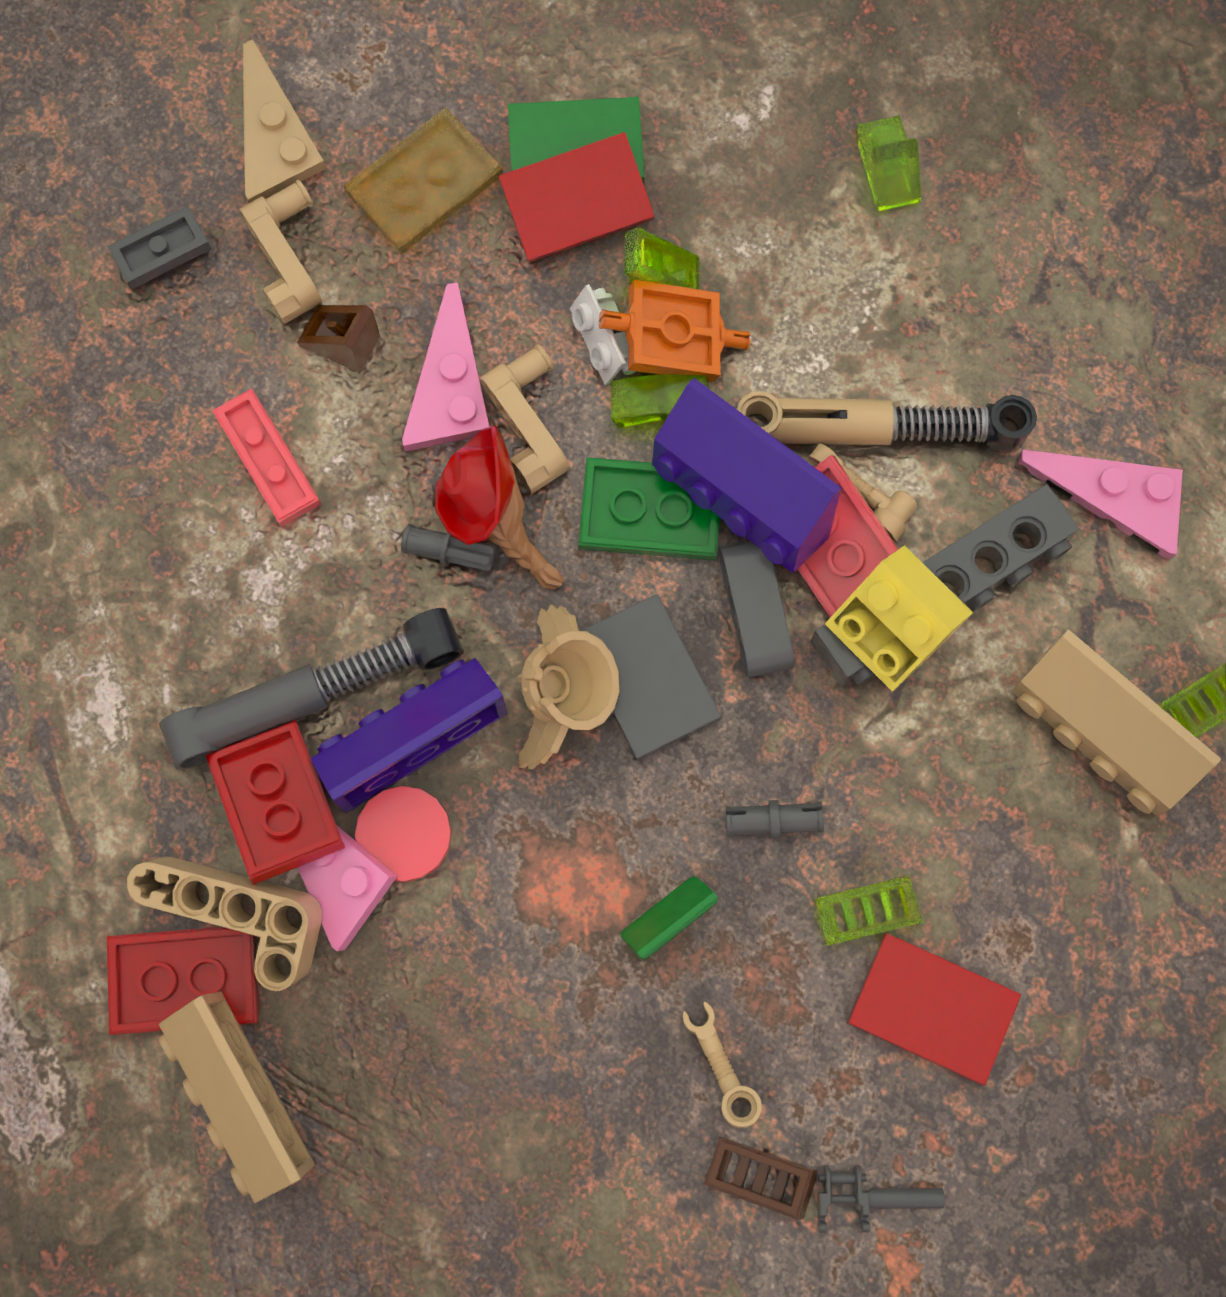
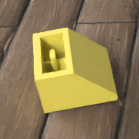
[825,545,973,692]

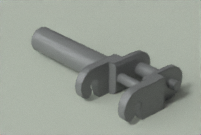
[817,1165,944,1233]

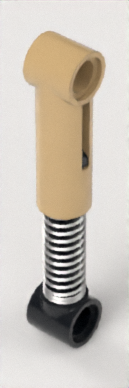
[737,391,1037,454]

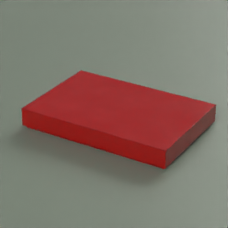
[499,132,655,263]
[205,720,345,885]
[106,927,259,1035]
[847,933,1022,1086]

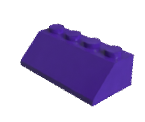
[652,378,841,573]
[311,658,508,814]

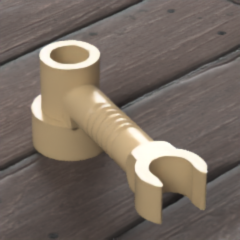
[808,443,918,544]
[683,1002,762,1129]

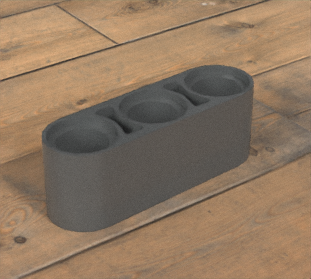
[719,542,794,678]

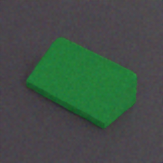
[620,876,718,962]

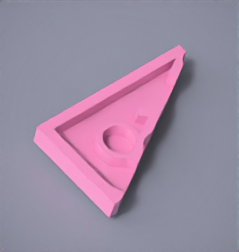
[402,282,490,452]
[1018,449,1183,559]
[297,825,397,951]

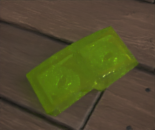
[611,374,709,428]

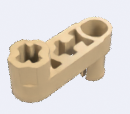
[239,179,323,324]
[479,344,570,494]

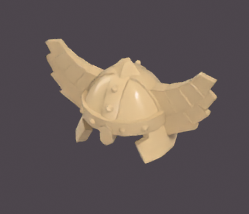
[518,605,620,770]

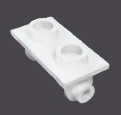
[570,284,637,386]

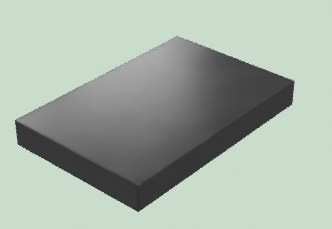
[581,594,722,761]

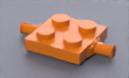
[598,279,751,382]

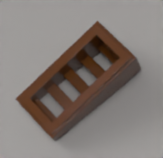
[704,1137,818,1220]

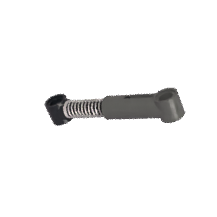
[159,608,464,770]

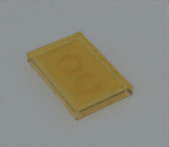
[344,107,503,254]

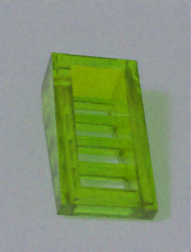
[1159,663,1226,738]
[815,875,924,946]

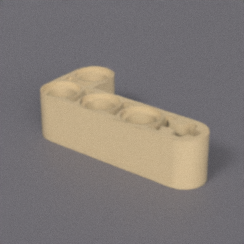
[127,856,322,991]

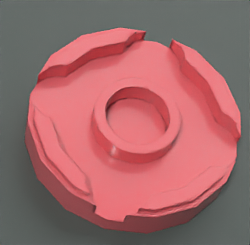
[355,786,452,883]

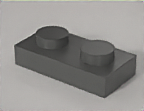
[108,206,211,290]

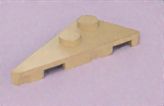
[243,39,326,203]

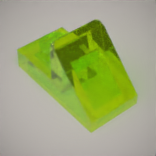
[855,115,922,211]
[624,227,699,289]

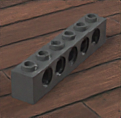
[810,484,1080,687]

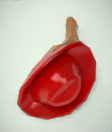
[435,425,564,590]

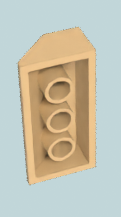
[1011,629,1221,816]
[159,991,315,1203]

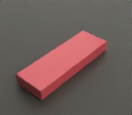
[212,388,321,527]

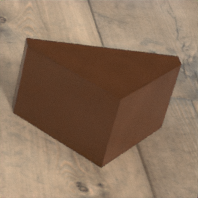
[297,305,380,374]

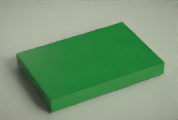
[508,97,645,184]
[578,457,720,561]

